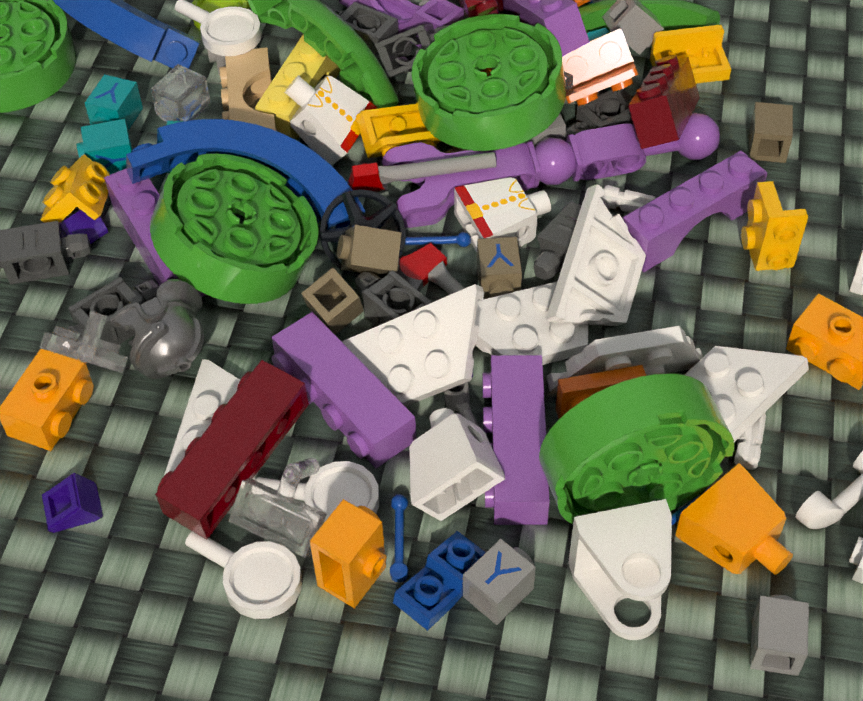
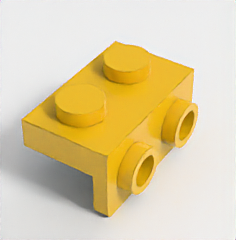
[650,25,731,83]
[356,103,441,158]
[40,154,109,223]
[741,181,808,271]

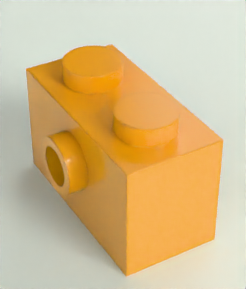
[786,293,863,390]
[0,347,94,451]
[310,499,387,609]

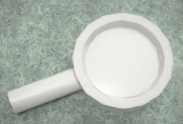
[175,0,262,56]
[255,461,379,528]
[185,531,302,619]

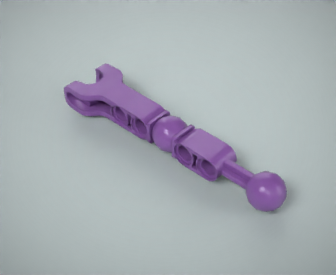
[382,113,720,228]

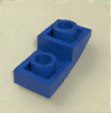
[393,531,486,631]

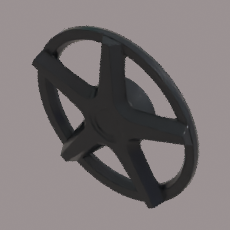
[320,190,406,277]

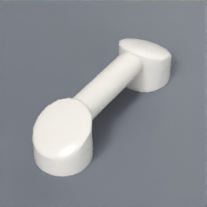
[795,451,863,529]

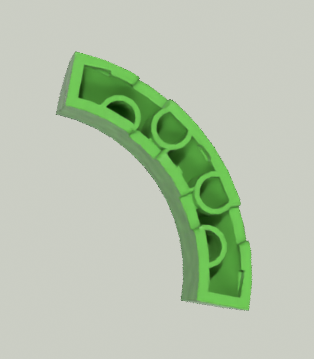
[247,0,399,109]
[578,0,720,33]

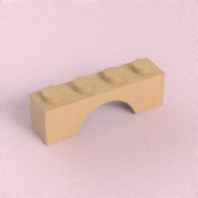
[219,47,276,131]

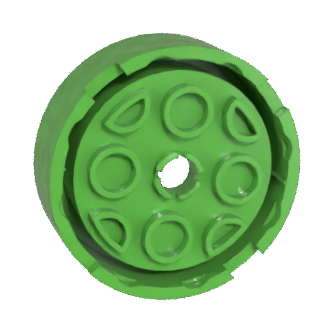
[0,0,76,113]
[412,14,566,151]
[150,153,318,304]
[539,374,734,524]

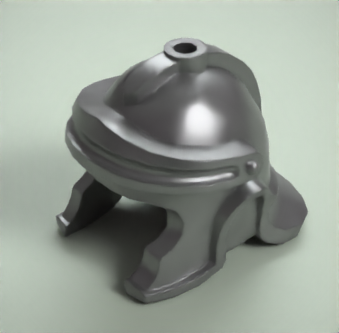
[110,279,204,379]

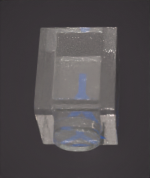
[151,64,211,122]

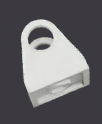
[568,499,672,640]

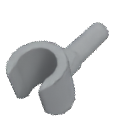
[444,382,480,427]

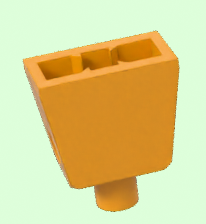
[675,463,793,575]

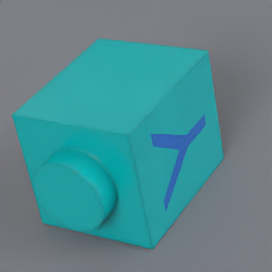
[85,74,143,131]
[76,118,133,175]

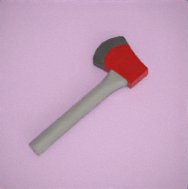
[347,152,496,198]
[396,243,479,301]

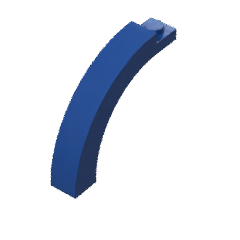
[53,0,201,75]
[126,119,365,230]

